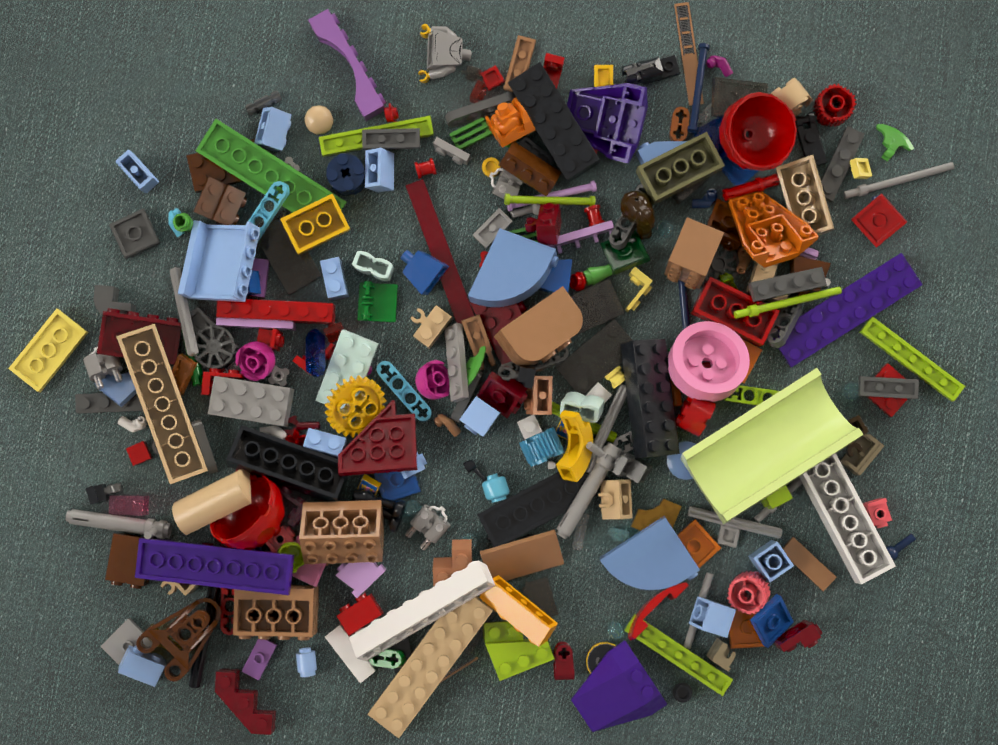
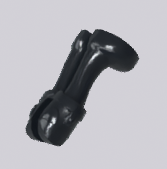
[351,489,406,533]

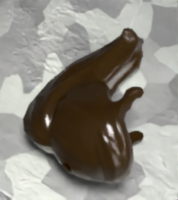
[621,191,655,240]

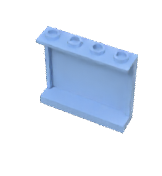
[178,220,260,302]

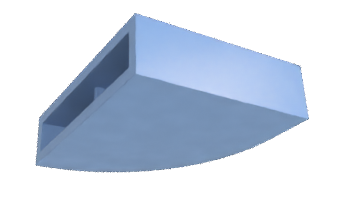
[468,228,559,307]
[600,516,700,590]

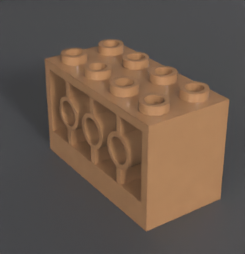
[664,217,724,290]
[299,500,385,565]
[233,585,319,640]

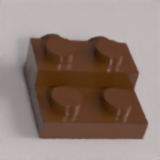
[193,177,247,225]
[706,199,741,251]

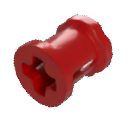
[414,158,437,179]
[584,205,605,227]

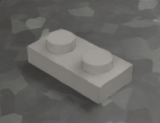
[433,137,471,165]
[473,208,513,249]

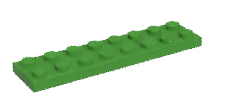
[195,119,347,213]

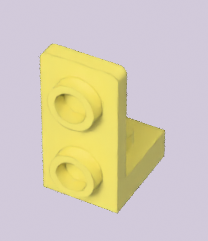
[625,267,653,313]

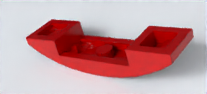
[628,582,689,640]

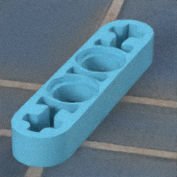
[249,181,290,243]
[377,361,432,422]

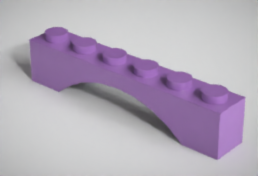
[308,9,386,121]

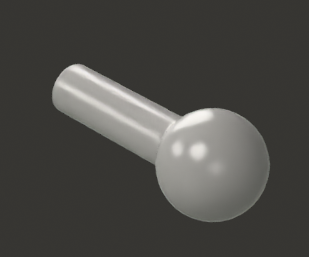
[510,204,541,218]

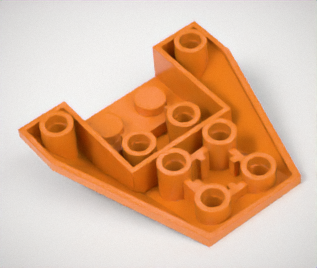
[728,191,819,268]

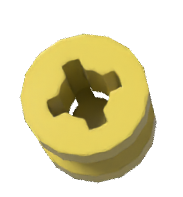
[605,366,625,389]

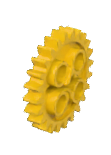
[324,375,387,438]

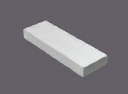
[325,624,376,683]

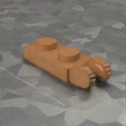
[461,314,496,370]

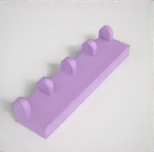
[546,220,614,254]

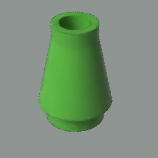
[173,213,193,233]
[583,264,612,286]

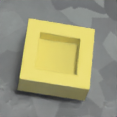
[850,158,872,179]

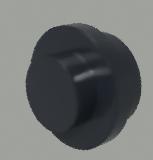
[673,682,692,703]

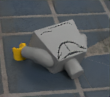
[418,24,471,83]

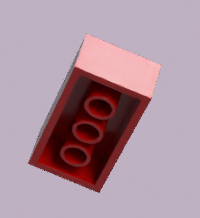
[690,277,780,347]

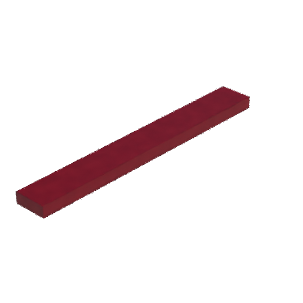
[405,179,474,324]

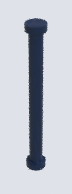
[687,43,710,133]

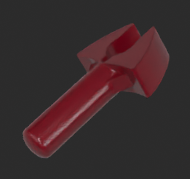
[284,416,320,435]

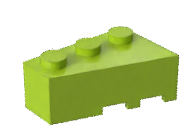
[485,639,554,681]

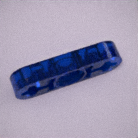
[305,329,326,377]

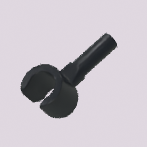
[463,460,487,481]

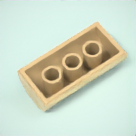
[776,155,834,236]
[172,469,251,535]

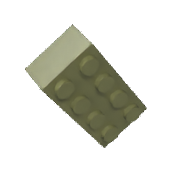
[636,132,725,205]

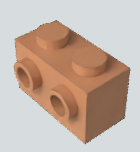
[524,376,553,415]

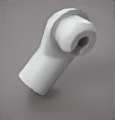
[118,416,147,432]
[260,425,287,441]

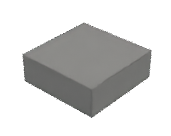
[717,524,741,548]

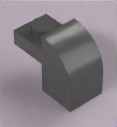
[93,285,136,314]
[613,451,653,484]

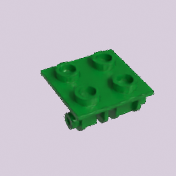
[357,281,398,322]

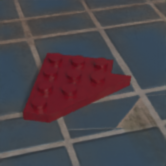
[338,400,418,476]

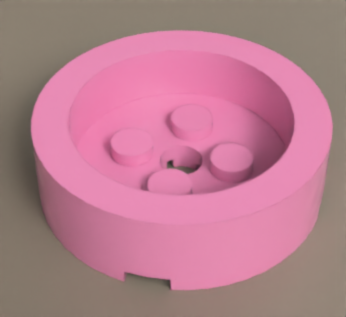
[668,321,750,402]

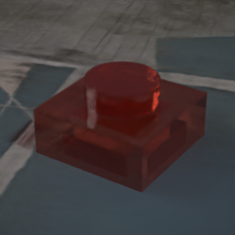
[470,80,487,103]
[323,322,345,343]

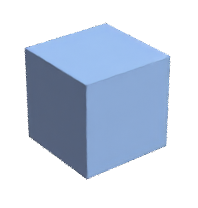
[459,396,500,437]
[748,540,794,582]
[689,596,736,638]

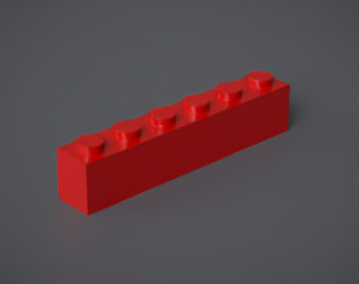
[216,299,336,325]

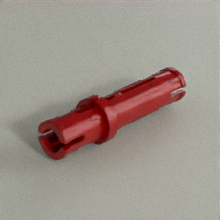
[722,173,780,201]

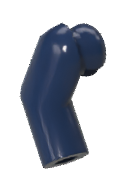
[691,188,717,208]

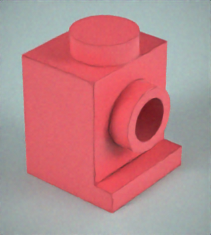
[862,498,892,528]
[266,525,296,553]

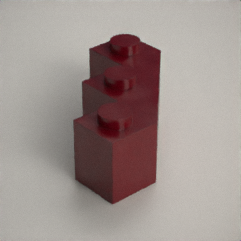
[215,668,276,735]

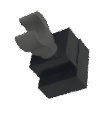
[501,365,536,389]
[85,483,122,505]

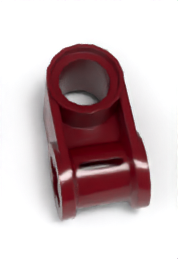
[554,641,575,680]

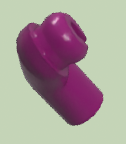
[706,55,733,77]

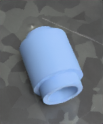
[296,647,317,677]

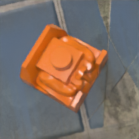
[485,97,536,148]

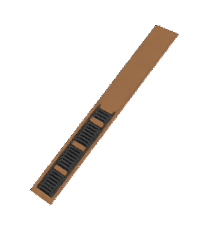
[674,2,704,106]

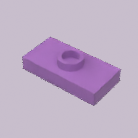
[251,258,270,298]
[241,639,278,680]

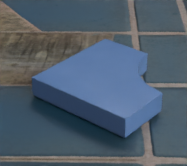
[94,372,137,407]

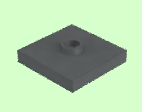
[109,208,161,259]

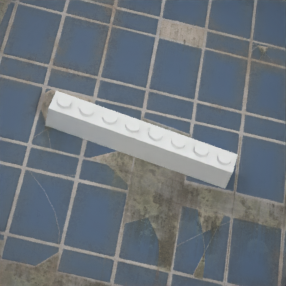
[349,560,495,661]

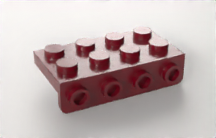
[470,301,527,370]
[97,308,181,365]

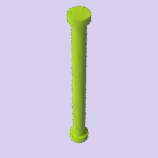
[504,194,596,207]

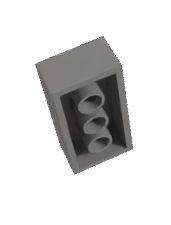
[208,376,294,427]

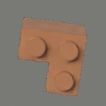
[433,539,472,586]

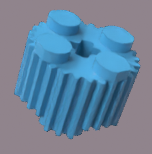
[519,427,564,467]

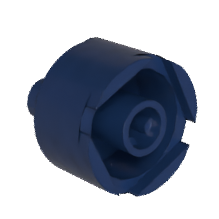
[326,153,365,196]

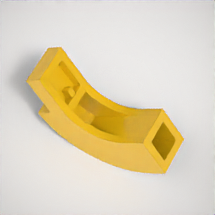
[556,410,593,482]

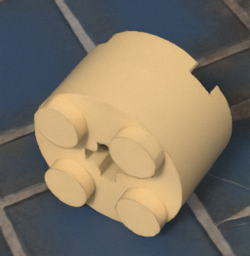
[771,78,812,117]

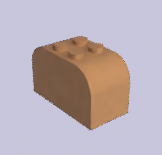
[494,286,583,366]

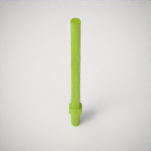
[734,287,842,319]

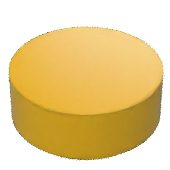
[482,157,501,177]

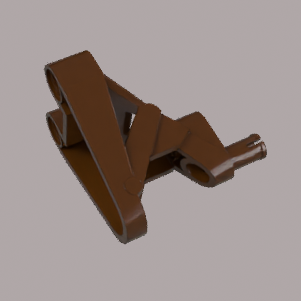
[136,597,222,682]

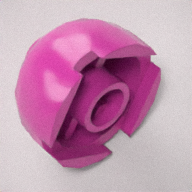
[236,341,275,381]
[415,360,450,400]

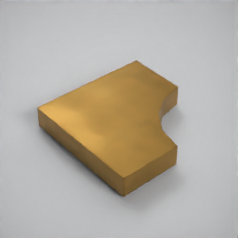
[631,499,682,531]

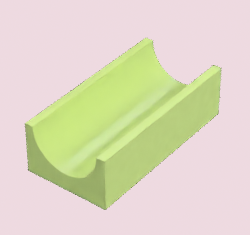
[680,368,864,524]

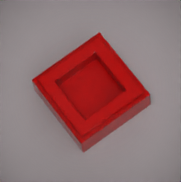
[479,65,505,92]
[126,441,152,466]

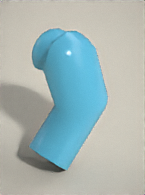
[168,208,185,237]

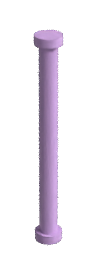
[507,180,597,212]

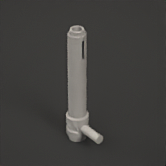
[556,442,621,539]
[66,509,172,540]

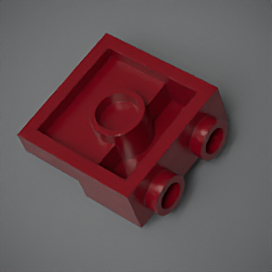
[477,371,528,419]
[774,620,823,652]

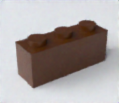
[498,142,561,197]

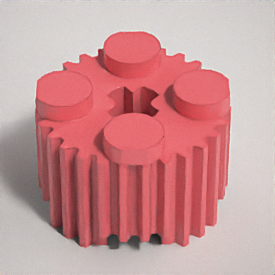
[727,571,770,615]

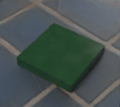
[600,230,650,275]

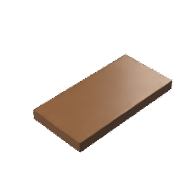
[480,529,564,581]

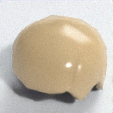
[305,105,333,135]

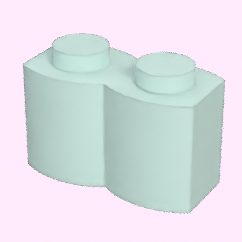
[352,251,395,281]
[560,392,604,423]

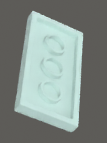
[315,329,379,409]

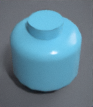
[482,473,510,503]

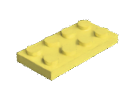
[8,309,89,393]

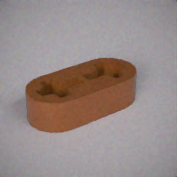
[669,107,690,141]

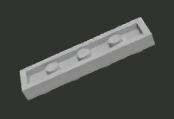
[445,323,469,402]

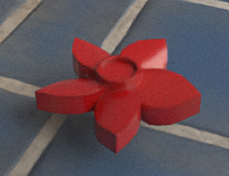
[285,429,306,447]

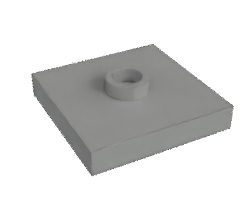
[100,618,153,665]

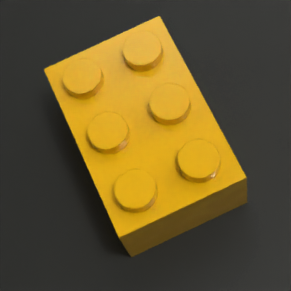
[280,194,350,255]

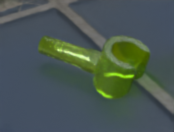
[719,273,740,291]

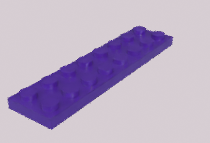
[773,253,923,368]
[135,538,294,595]

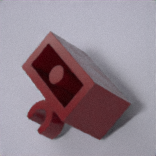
[525,203,562,245]

